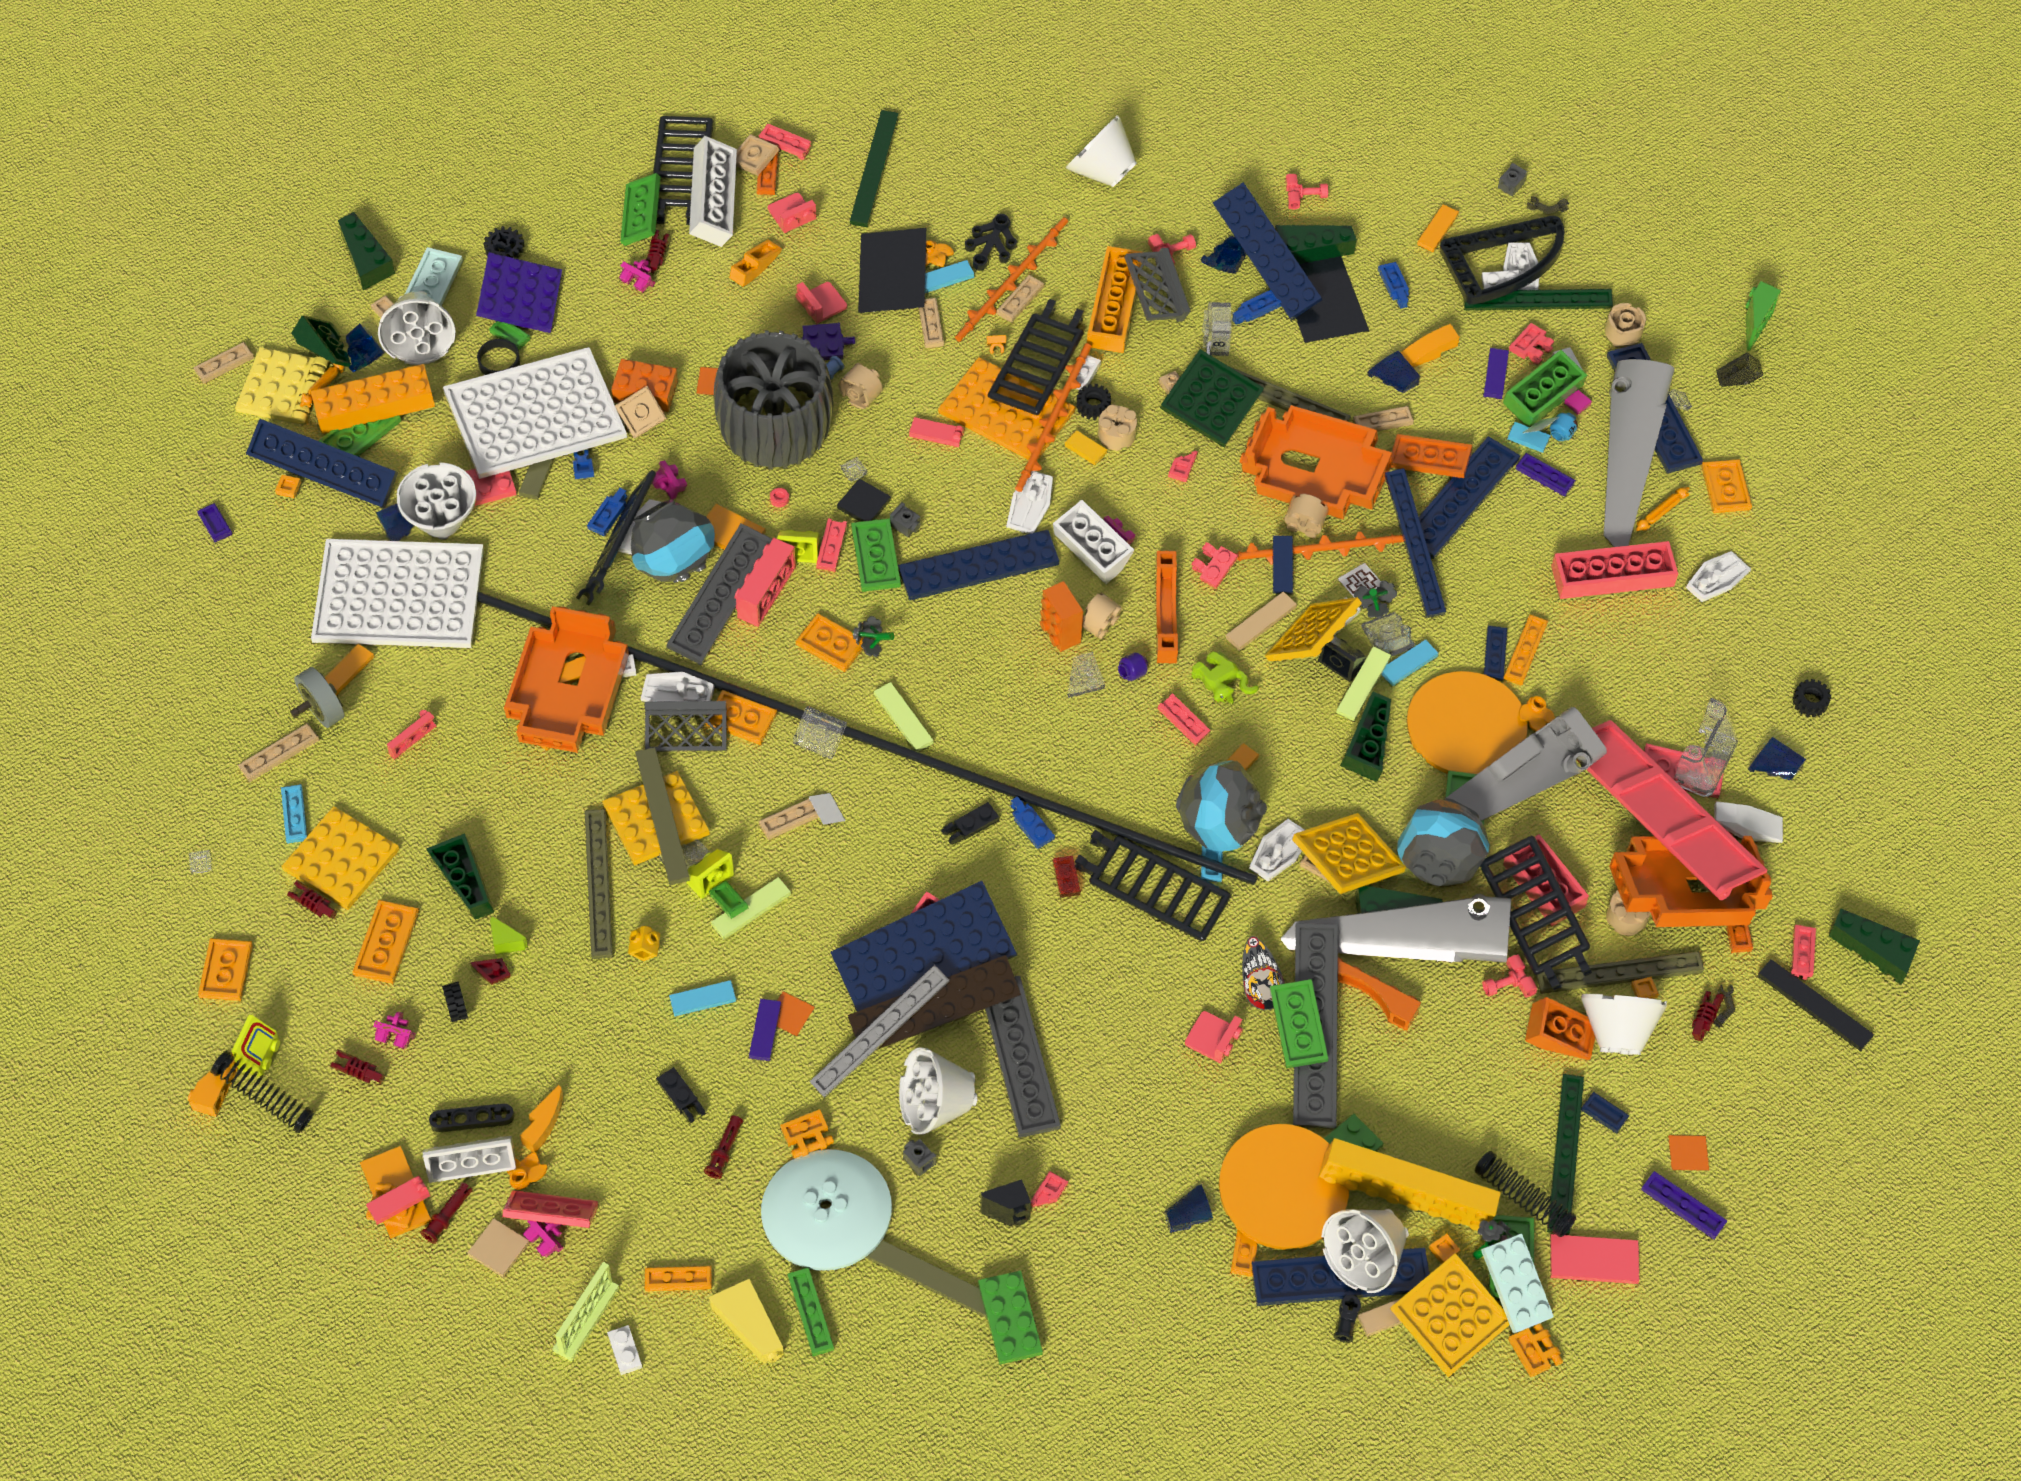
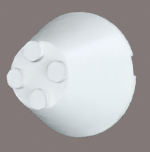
[1066,115,1137,187]
[378,291,455,365]
[397,463,476,540]
[1581,994,1667,1055]
[899,1048,977,1134]
[1322,1209,1409,1293]

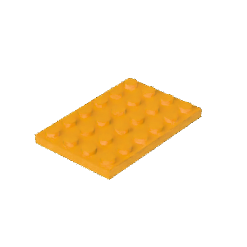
[938,357,1076,461]

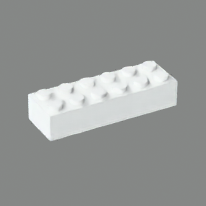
[689,136,737,247]

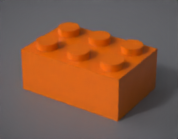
[611,359,678,412]
[1040,581,1083,652]

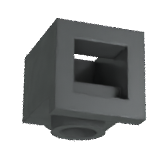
[1498,163,1527,196]
[890,502,921,537]
[903,1139,936,1177]

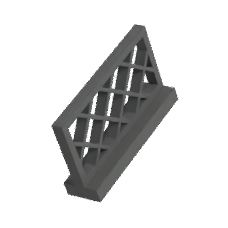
[1124,248,1191,322]
[645,701,727,752]

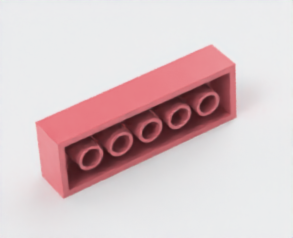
[1551,541,1678,599]

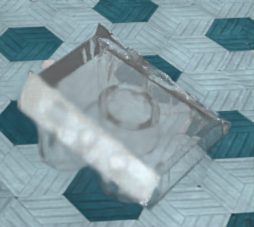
[1361,612,1415,657]
[793,706,847,759]

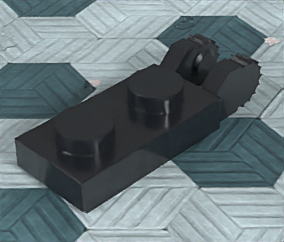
[941,802,999,845]
[656,1067,706,1124]

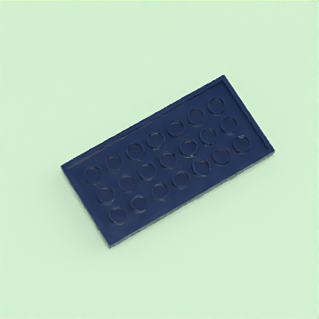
[830,881,1017,1011]

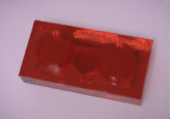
[1052,855,1081,898]

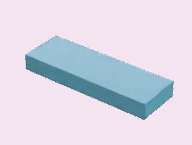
[925,260,974,293]
[1381,640,1438,686]
[281,784,307,844]
[669,980,736,1017]

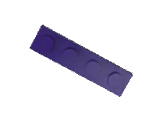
[1641,1171,1727,1240]

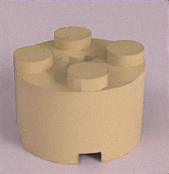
[1605,303,1646,348]
[838,363,883,409]
[1098,404,1137,451]
[1284,494,1329,538]
[1082,592,1123,640]
[1606,890,1651,936]

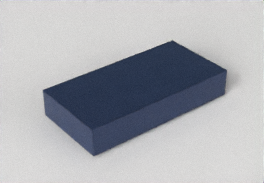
[1581,1092,1630,1134]

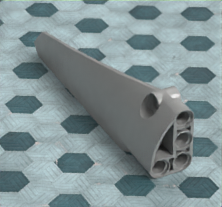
[1603,359,1675,547]
[1403,707,1607,830]
[1281,894,1511,963]

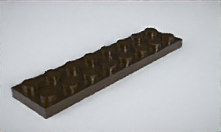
[847,955,1021,1050]

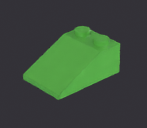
[1745,281,1781,351]

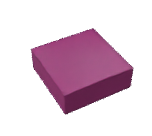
[1564,390,1592,415]

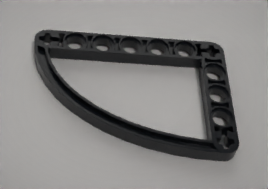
[1440,216,1565,304]

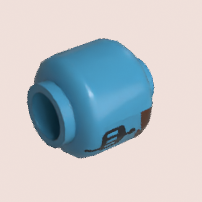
[1550,413,1578,441]

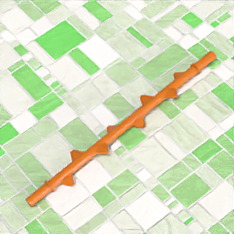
[955,217,1068,342]
[1015,343,1092,492]
[1234,532,1404,565]

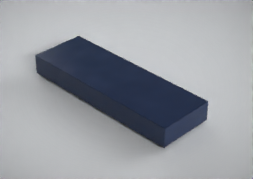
[1272,536,1293,594]
[1483,626,1507,681]

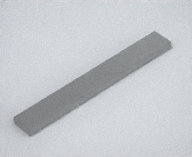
[810,965,949,1098]

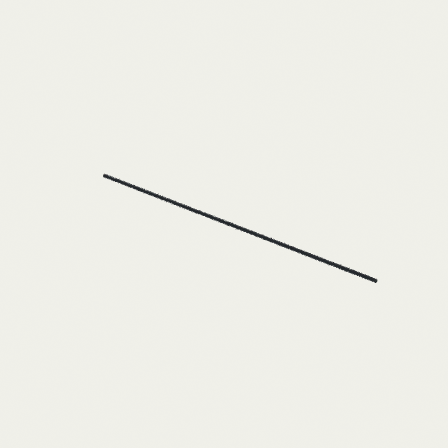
[477,592,1258,885]

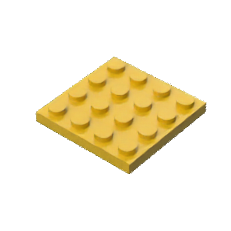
[1265,597,1362,661]
[602,771,710,866]
[282,806,400,910]
[1292,813,1406,894]
[1390,1253,1510,1377]

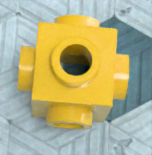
[628,926,660,961]

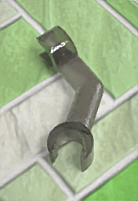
[1527,196,1569,214]
[1714,984,1736,1028]

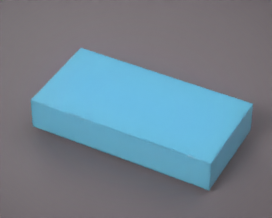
[1507,422,1551,453]
[1201,846,1222,882]

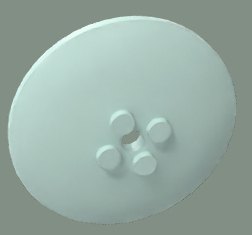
[761,1149,892,1270]

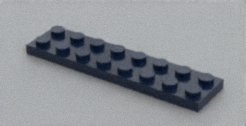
[1212,182,1322,320]
[1607,343,1703,474]
[246,418,398,508]
[1419,436,1520,560]
[898,530,1059,601]
[1251,1248,1430,1306]

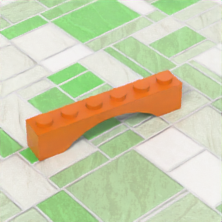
[1155,551,1178,664]
[1337,957,1421,1031]

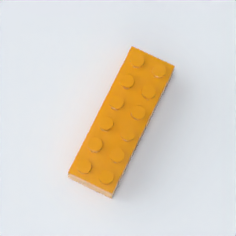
[1087,246,1144,353]
[311,364,435,434]

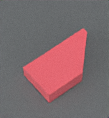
[1168,451,1198,482]
[1031,1171,1068,1207]

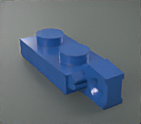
[1378,262,1409,309]
[1232,290,1282,325]
[587,488,628,537]
[1010,796,1055,849]

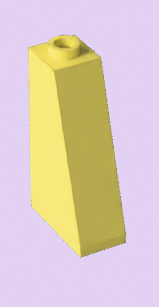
[709,1279,784,1364]

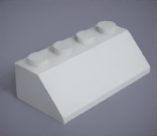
[1053,500,1134,584]
[423,1136,516,1183]

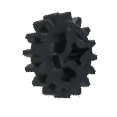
[483,226,525,258]

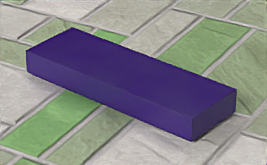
[1483,348,1509,399]
[1516,453,1576,497]
[749,999,781,1061]

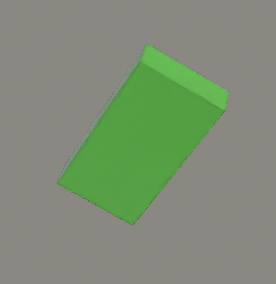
[489,321,531,351]
[709,881,748,919]

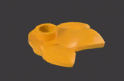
[925,240,954,268]
[1519,696,1555,732]
[507,1152,548,1190]

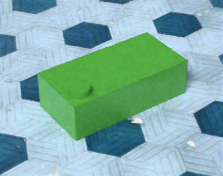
[1503,350,1587,427]

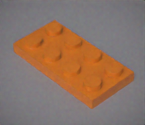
[1391,434,1473,478]

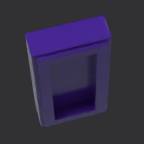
[197,503,232,543]

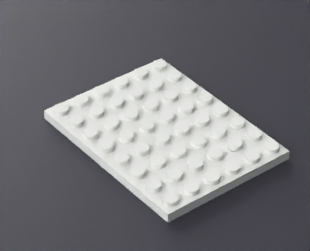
[443,347,627,479]
[311,539,484,648]

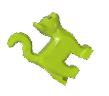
[1191,651,1259,704]

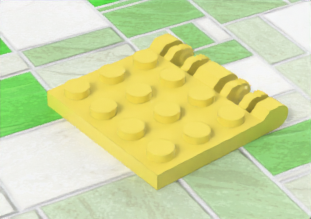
[235,347,329,424]

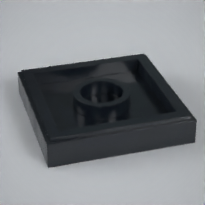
[837,479,891,522]

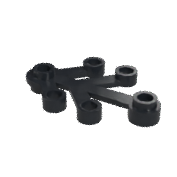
[965,214,1017,271]

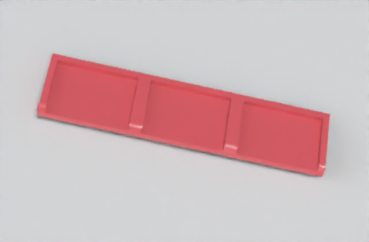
[1577,720,1767,900]

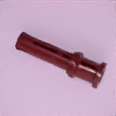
[704,1115,743,1179]
[420,1182,473,1244]

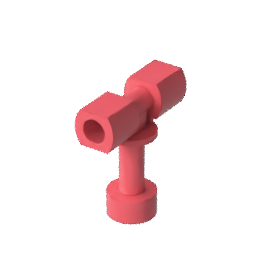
[1285,174,1328,210]
[1148,234,1196,266]
[1482,954,1537,998]

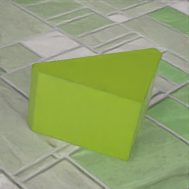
[490,916,528,955]

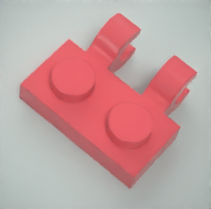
[1509,323,1554,365]
[1191,542,1238,589]

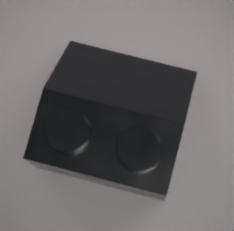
[1318,635,1366,682]
[980,1179,1031,1226]

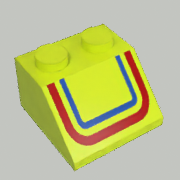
[231,1014,280,1076]

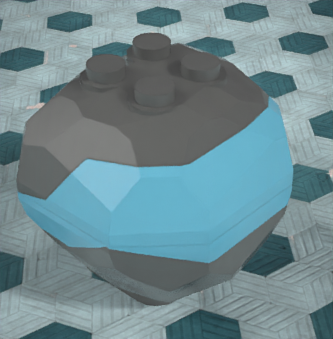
[631,499,715,583]
[1176,760,1267,852]
[1397,798,1490,886]

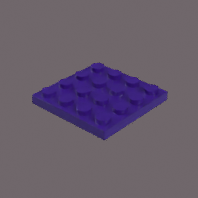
[476,252,562,333]

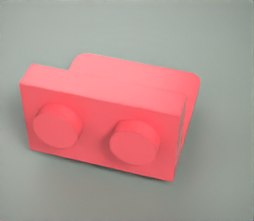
[768,193,816,233]
[795,282,847,324]
[1185,1011,1243,1064]

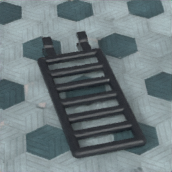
[653,116,714,225]
[987,298,1084,415]
[576,470,656,605]
[1074,830,1231,941]
[1480,836,1592,991]

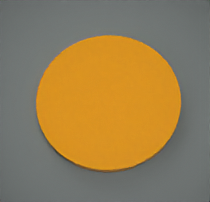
[1407,671,1527,774]
[1219,1124,1349,1250]

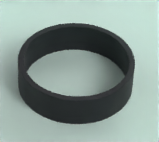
[477,339,520,375]

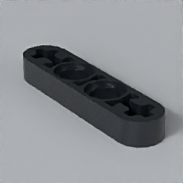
[429,1103,514,1132]

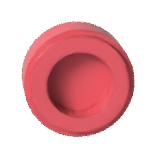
[770,488,789,507]

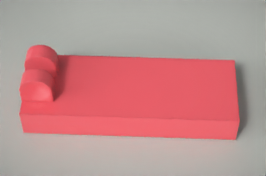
[759,124,811,160]
[909,417,964,447]
[816,518,847,572]
[1157,693,1211,746]
[387,710,436,760]
[1791,925,1816,980]
[366,1176,430,1225]

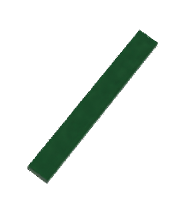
[850,110,899,228]
[1463,289,1613,311]
[1547,1074,1584,1235]

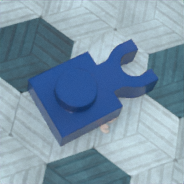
[572,450,594,479]

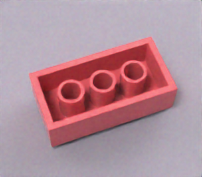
[735,538,796,627]
[1503,834,1589,926]

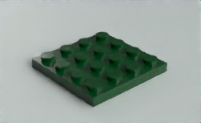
[1160,349,1264,448]

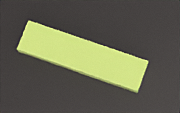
[1336,647,1391,721]
[874,682,933,752]
[711,877,791,940]

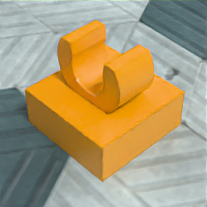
[986,335,1006,354]

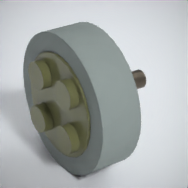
[290,667,344,728]

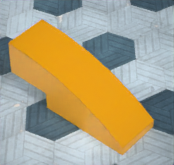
[729,239,782,287]
[1399,324,1460,370]
[520,1085,563,1153]

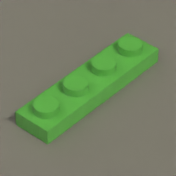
[787,1267,834,1357]

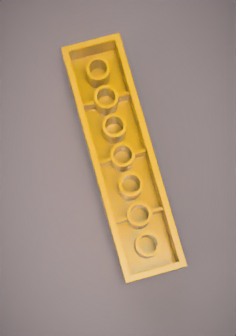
[1319,1138,1501,1231]

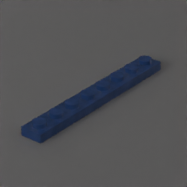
[1385,468,1446,618]

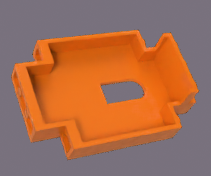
[1240,405,1393,519]
[504,606,629,753]
[1609,836,1772,927]

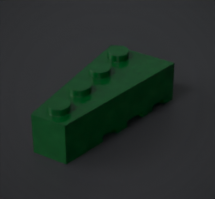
[338,212,395,290]
[1275,225,1357,264]
[1340,691,1391,782]
[426,833,494,920]
[1355,886,1443,914]
[1829,908,1920,985]

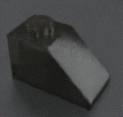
[1716,352,1764,387]

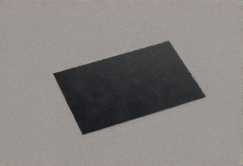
[858,228,926,313]
[1296,256,1369,343]

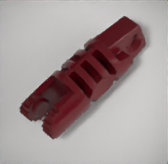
[646,229,670,274]
[287,880,338,919]
[1692,991,1724,1041]
[330,1049,385,1083]

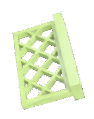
[553,1262,620,1361]

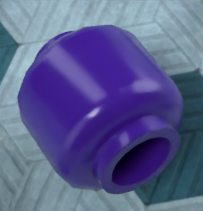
[1118,652,1148,681]

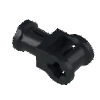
[1333,1295,1361,1343]

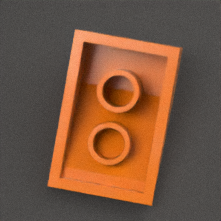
[1525,997,1595,1060]

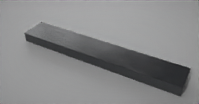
[1758,959,1874,1052]

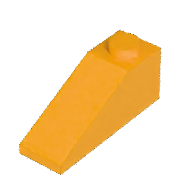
[188,1054,238,1117]

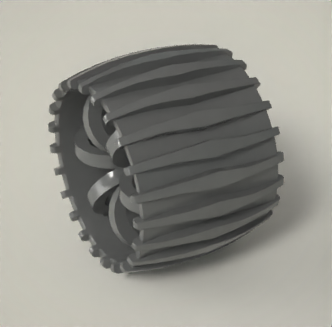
[714,330,833,469]

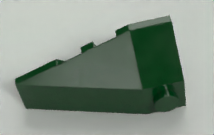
[291,315,351,367]

